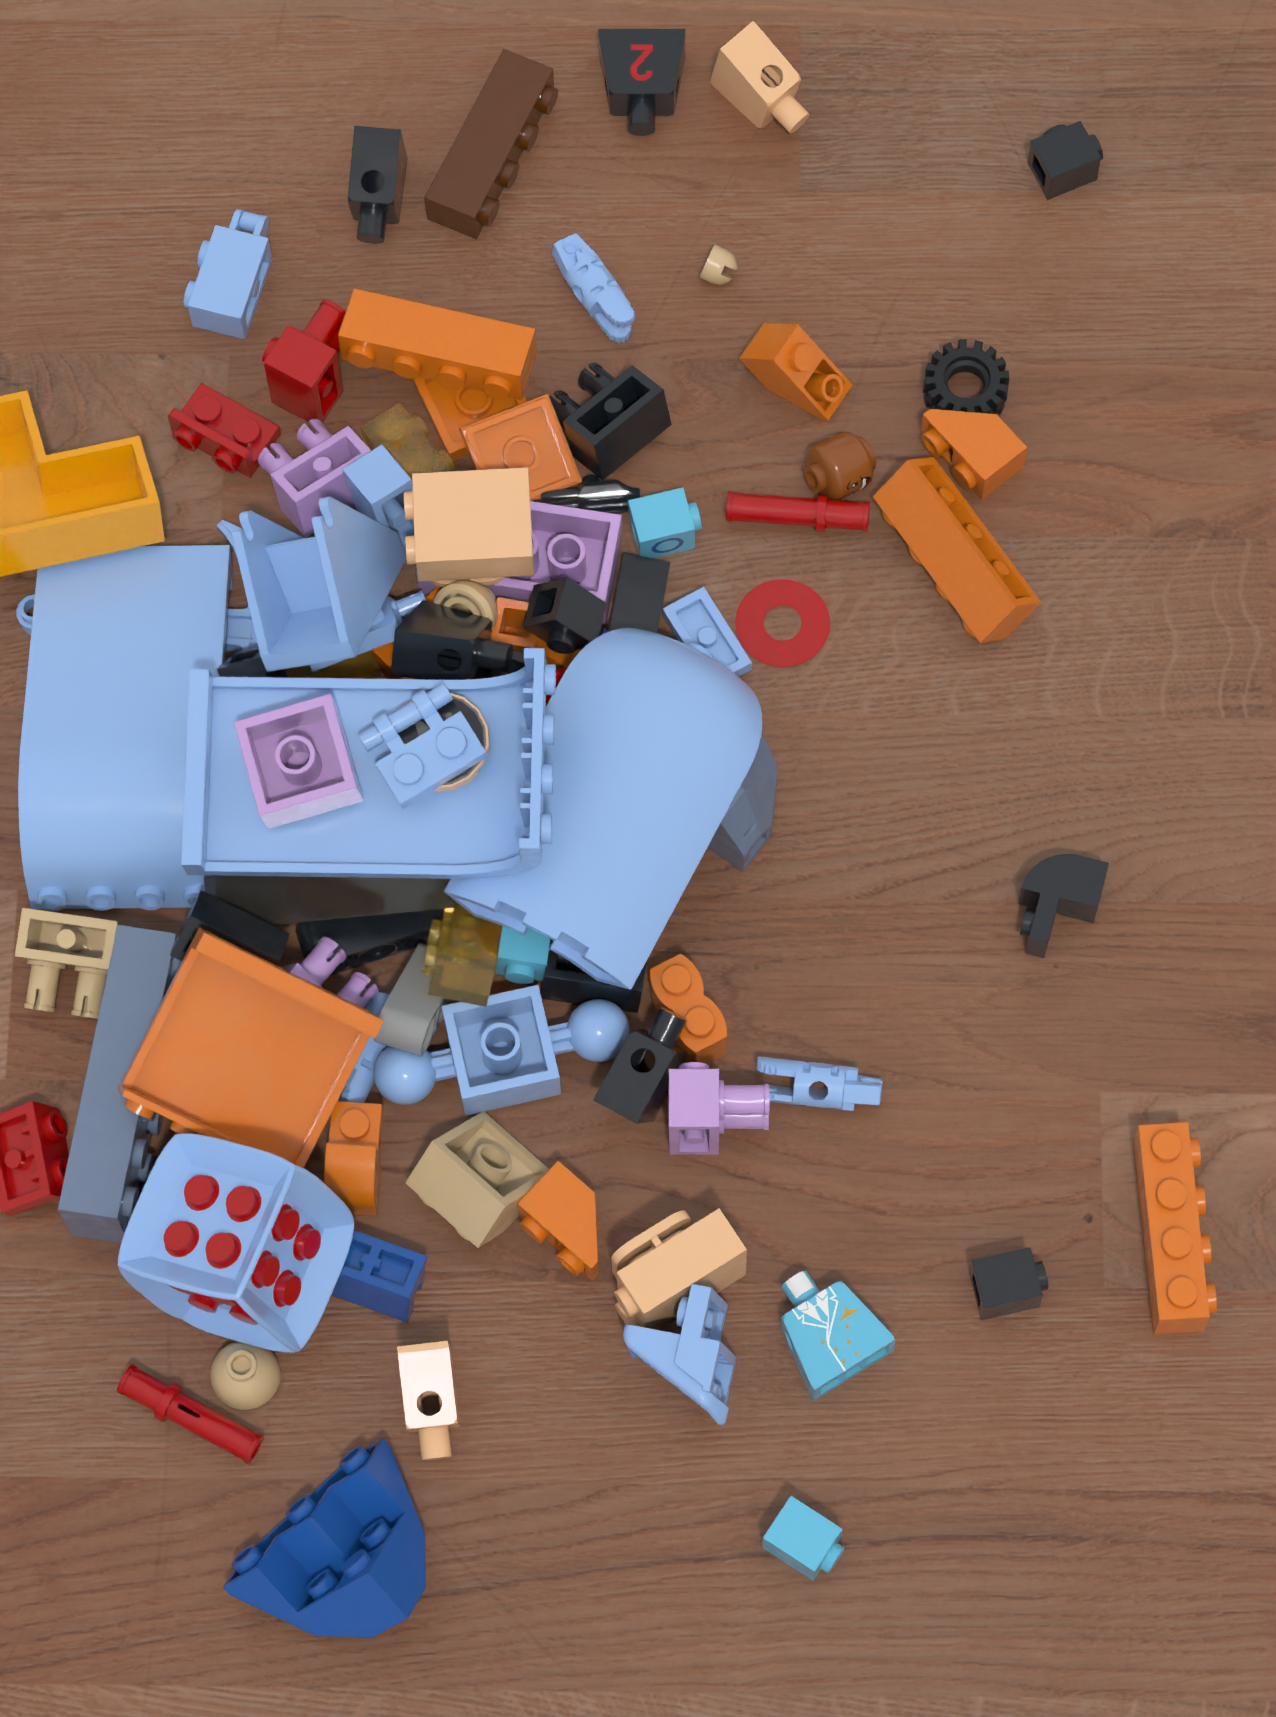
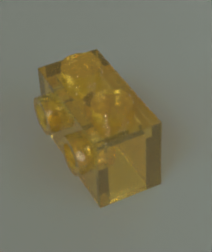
[361,402,456,479]
[422,902,502,1007]

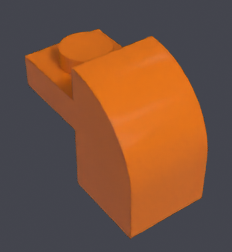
[324,1101,383,1217]

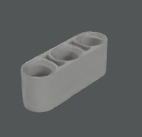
[374,943,467,1057]

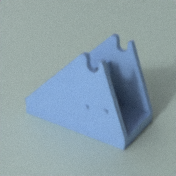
[232,497,406,672]

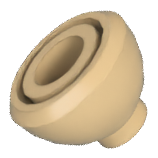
[434,580,498,632]
[210,1341,281,1410]

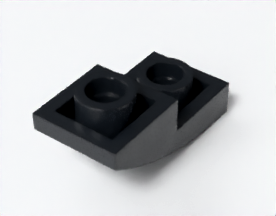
[609,554,670,633]

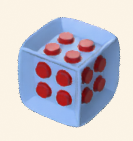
[117,1133,355,1353]

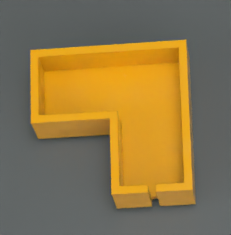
[0,390,165,577]

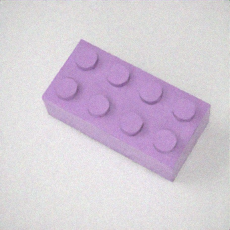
[416,501,623,624]

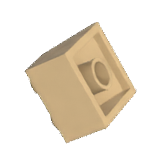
[405,1112,549,1248]

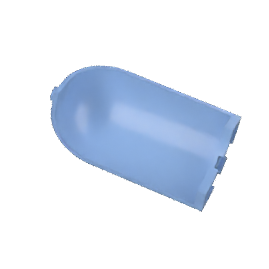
[444,628,762,990]

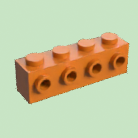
[338,288,537,400]
[873,457,1042,643]
[1133,1122,1217,1335]

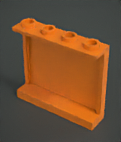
[117,927,384,1168]

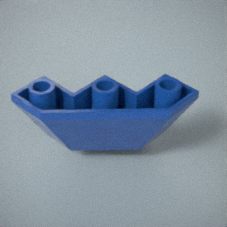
[223,1438,426,1638]

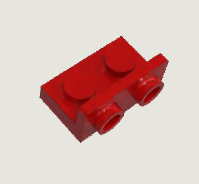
[168,383,281,478]
[0,1101,69,1216]

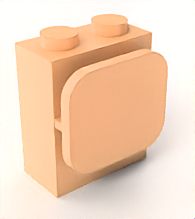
[404,467,534,587]
[611,1208,747,1330]

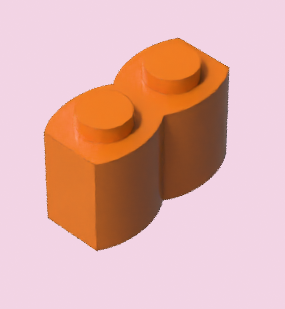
[650,953,727,1064]

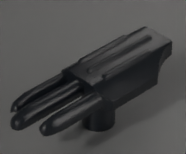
[541,475,640,514]

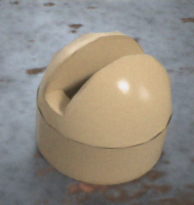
[699,244,738,285]

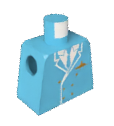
[780,1270,896,1401]

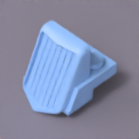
[623,1284,737,1425]

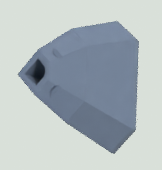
[707,733,778,872]

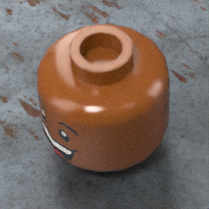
[803,432,876,500]

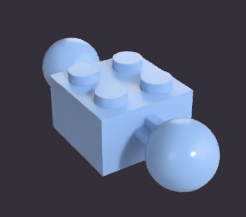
[373,985,630,1116]

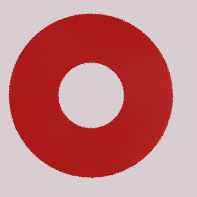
[735,579,830,667]

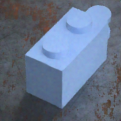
[184,209,273,339]

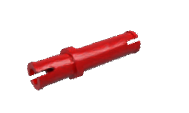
[726,491,870,532]
[117,1364,264,1465]

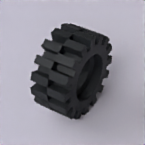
[923,339,1009,415]

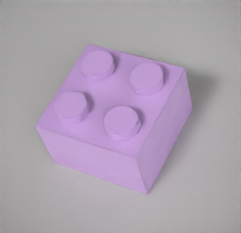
[234,694,364,829]

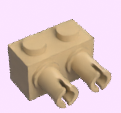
[15,908,131,1019]

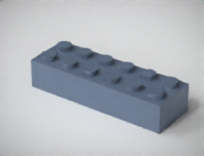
[58,925,182,1243]

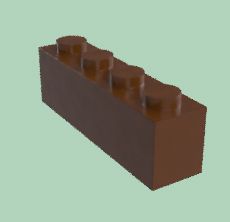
[424,49,558,240]

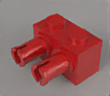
[262,299,346,423]

